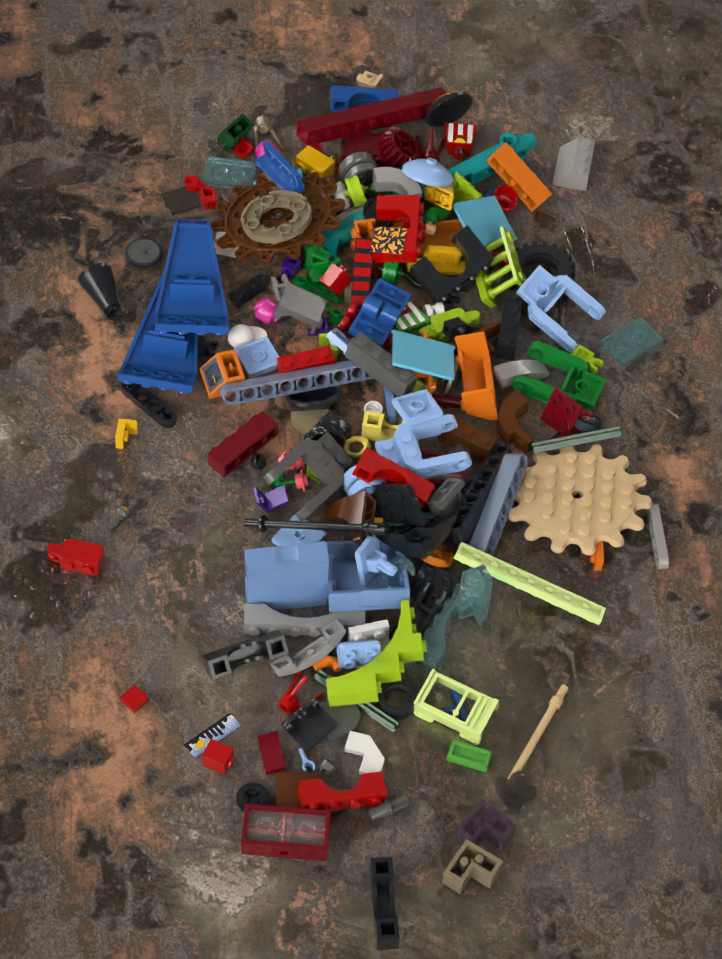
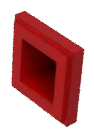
[232,137,255,160]

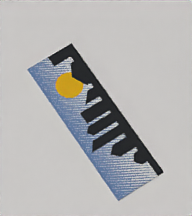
[184,713,241,757]

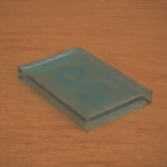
[201,156,258,189]
[599,316,664,368]

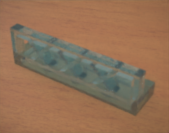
[456,564,493,626]

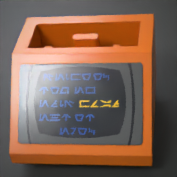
[200,349,245,399]

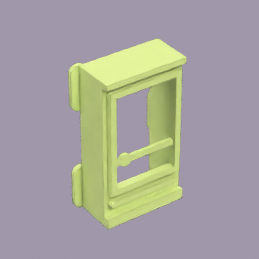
[414,669,499,745]

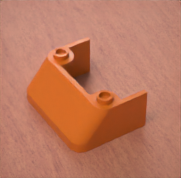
[455,332,499,421]

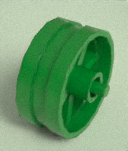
[379,263,404,286]

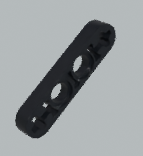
[121,382,177,428]

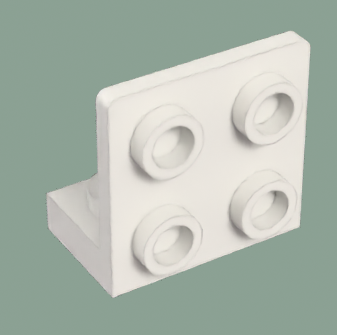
[348,620,390,670]

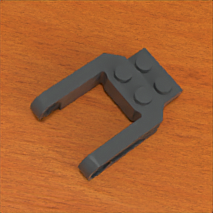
[262,432,353,521]

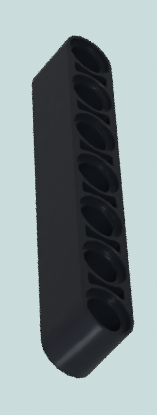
[450,442,512,544]

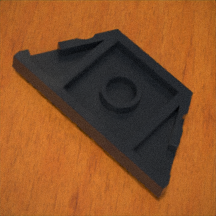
[374,482,430,526]

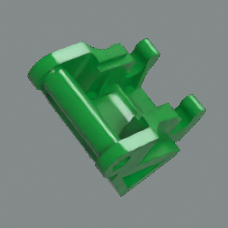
[303,245,340,284]

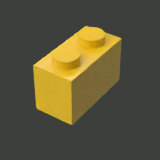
[295,146,335,178]

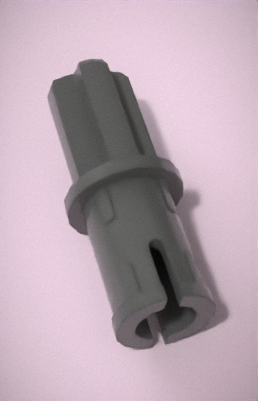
[367,795,409,822]

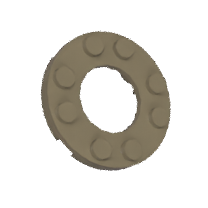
[241,190,312,245]

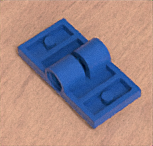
[348,278,412,348]

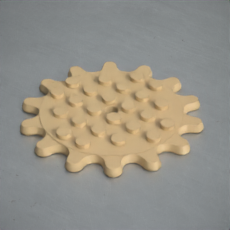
[508,444,653,555]

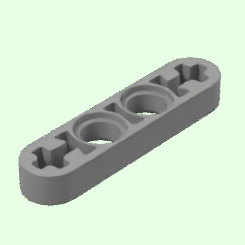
[647,504,669,570]

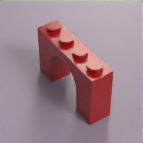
[372,195,424,263]

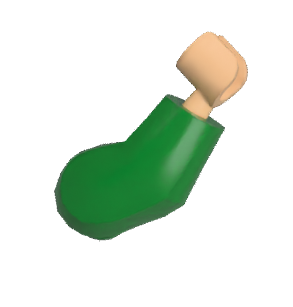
[424,205,450,236]

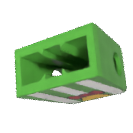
[392,302,429,335]

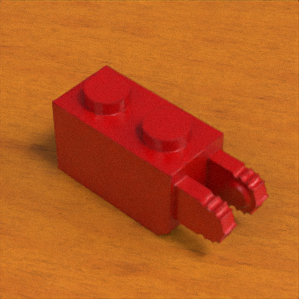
[47,539,105,576]

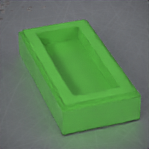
[446,740,492,772]

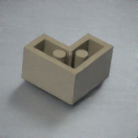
[442,839,503,894]

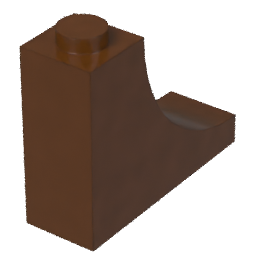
[325,491,377,547]

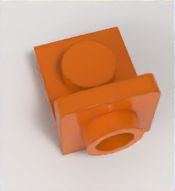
[581,541,604,571]

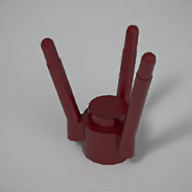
[415,128,445,162]

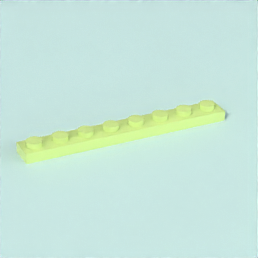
[454,542,606,625]

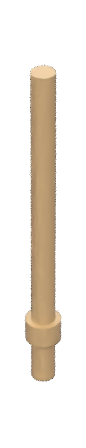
[506,685,569,786]

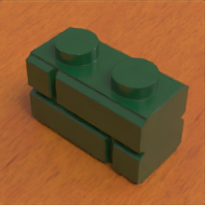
[215,114,254,152]

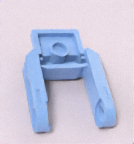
[516,265,606,353]
[375,414,472,479]

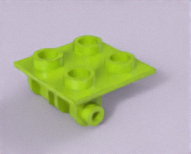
[451,172,483,213]

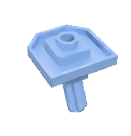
[355,536,398,586]

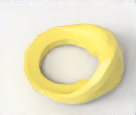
[344,436,371,459]

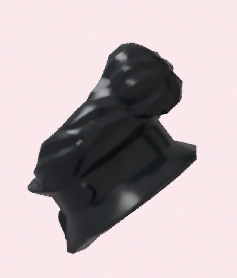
[303,415,352,447]

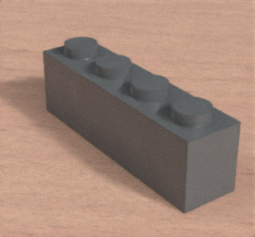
[345,332,418,397]

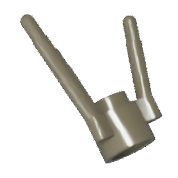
[254,115,284,151]

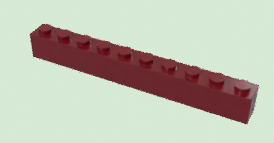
[296,87,447,146]

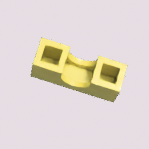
[361,411,419,443]

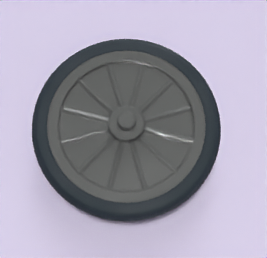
[125,238,163,268]

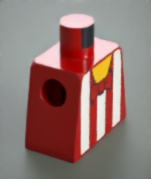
[444,123,477,160]

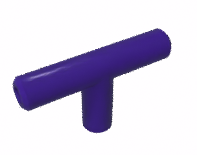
[307,316,344,336]

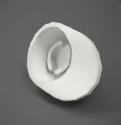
[228,324,267,348]

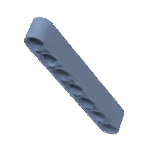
[468,453,528,566]

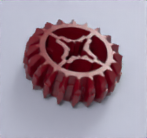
[379,126,421,170]

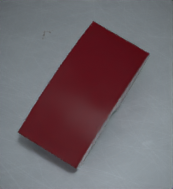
[257,731,287,775]

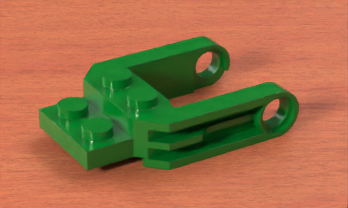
[512,341,606,410]

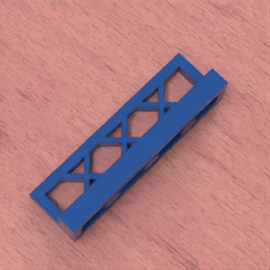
[255,141,304,193]

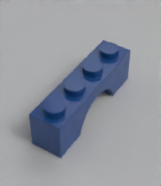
[329,85,399,112]

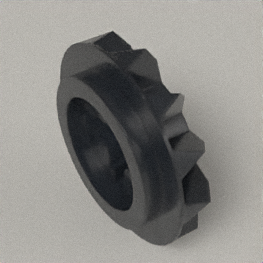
[236,783,270,812]

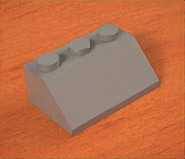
[552,137,595,191]

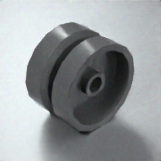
[339,152,378,195]

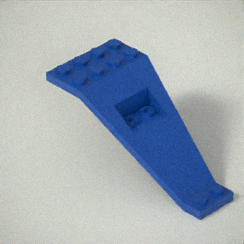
[155,219,229,336]
[117,269,198,394]

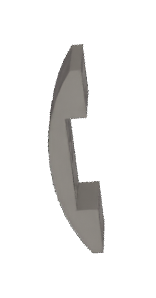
[269,619,346,677]

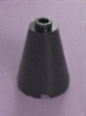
[78,263,120,315]

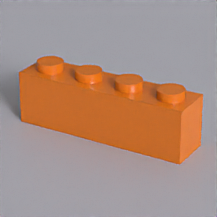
[486,142,552,212]

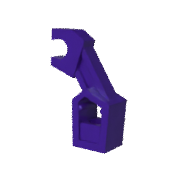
[281,256,302,279]

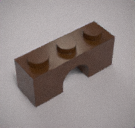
[438,418,498,463]

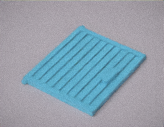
[452,196,518,246]
[391,330,455,381]

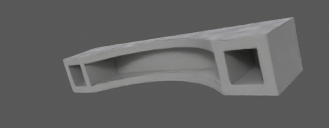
[244,603,365,637]

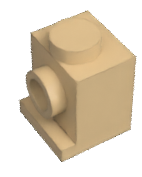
[356,70,383,89]

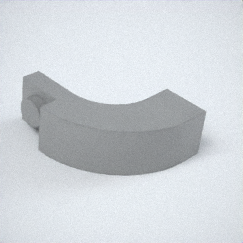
[373,167,422,200]

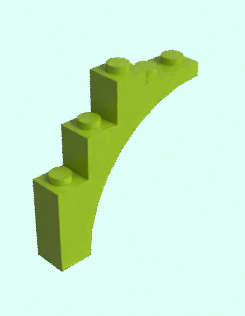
[326,600,427,707]

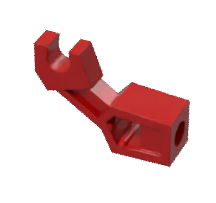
[184,175,217,210]

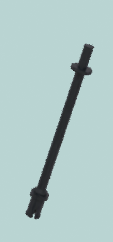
[244,515,390,536]

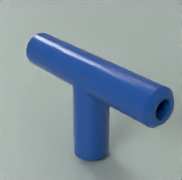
[441,690,468,722]

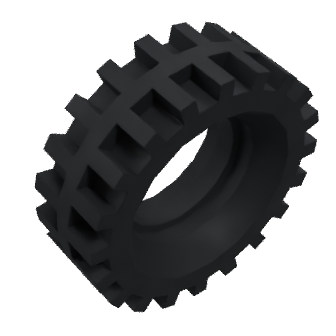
[506,241,576,306]

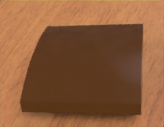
[275,772,319,808]

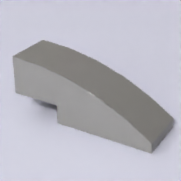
[493,360,550,389]

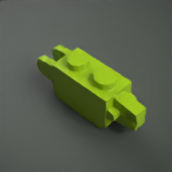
[419,308,480,342]

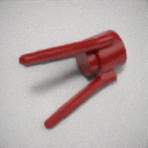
[278,671,323,715]

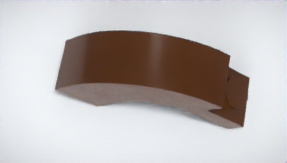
[498,389,533,454]

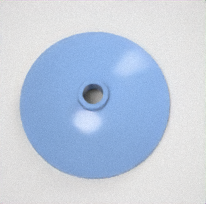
[402,158,453,187]

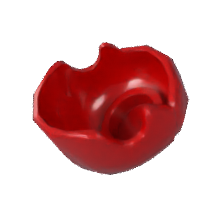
[493,185,518,213]

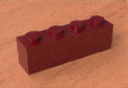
[208,411,278,478]

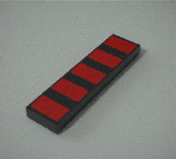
[350,237,373,308]

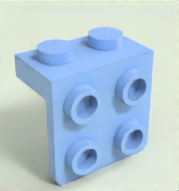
[336,639,381,669]

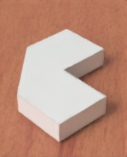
[344,731,385,775]

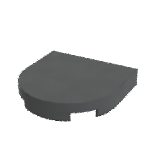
[319,700,360,742]

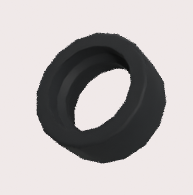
[378,679,417,719]

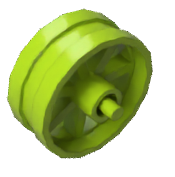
[344,175,368,209]

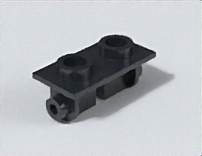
[228,275,265,308]

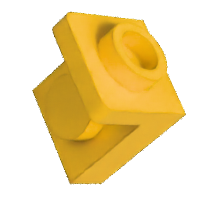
[115,419,138,449]

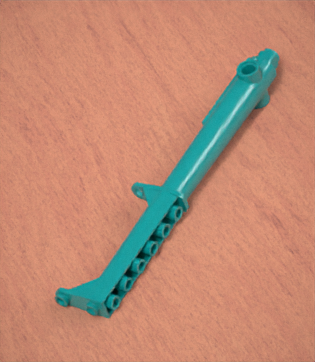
[321,133,537,267]

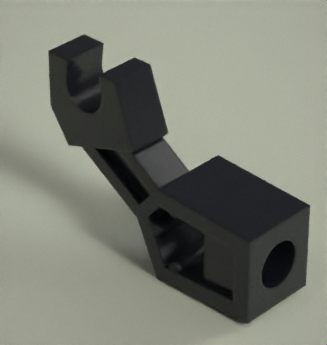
[442,317,480,339]

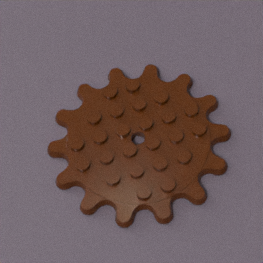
[210,172,345,264]

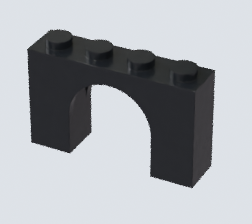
[409,225,494,303]

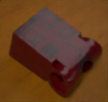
[340,132,391,167]

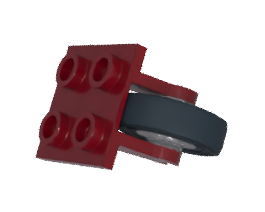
[540,387,603,436]

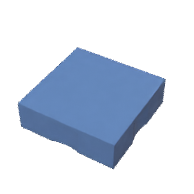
[326,540,410,612]
[244,541,329,611]

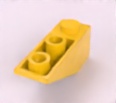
[424,185,454,211]

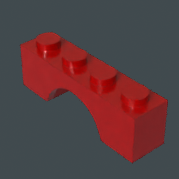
[352,447,435,511]
[297,771,387,812]

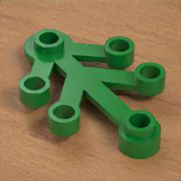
[292,276,344,325]

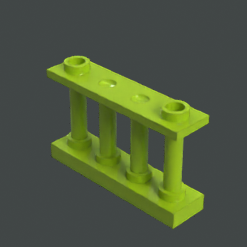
[476,226,526,309]

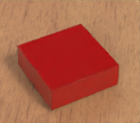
[119,685,149,713]

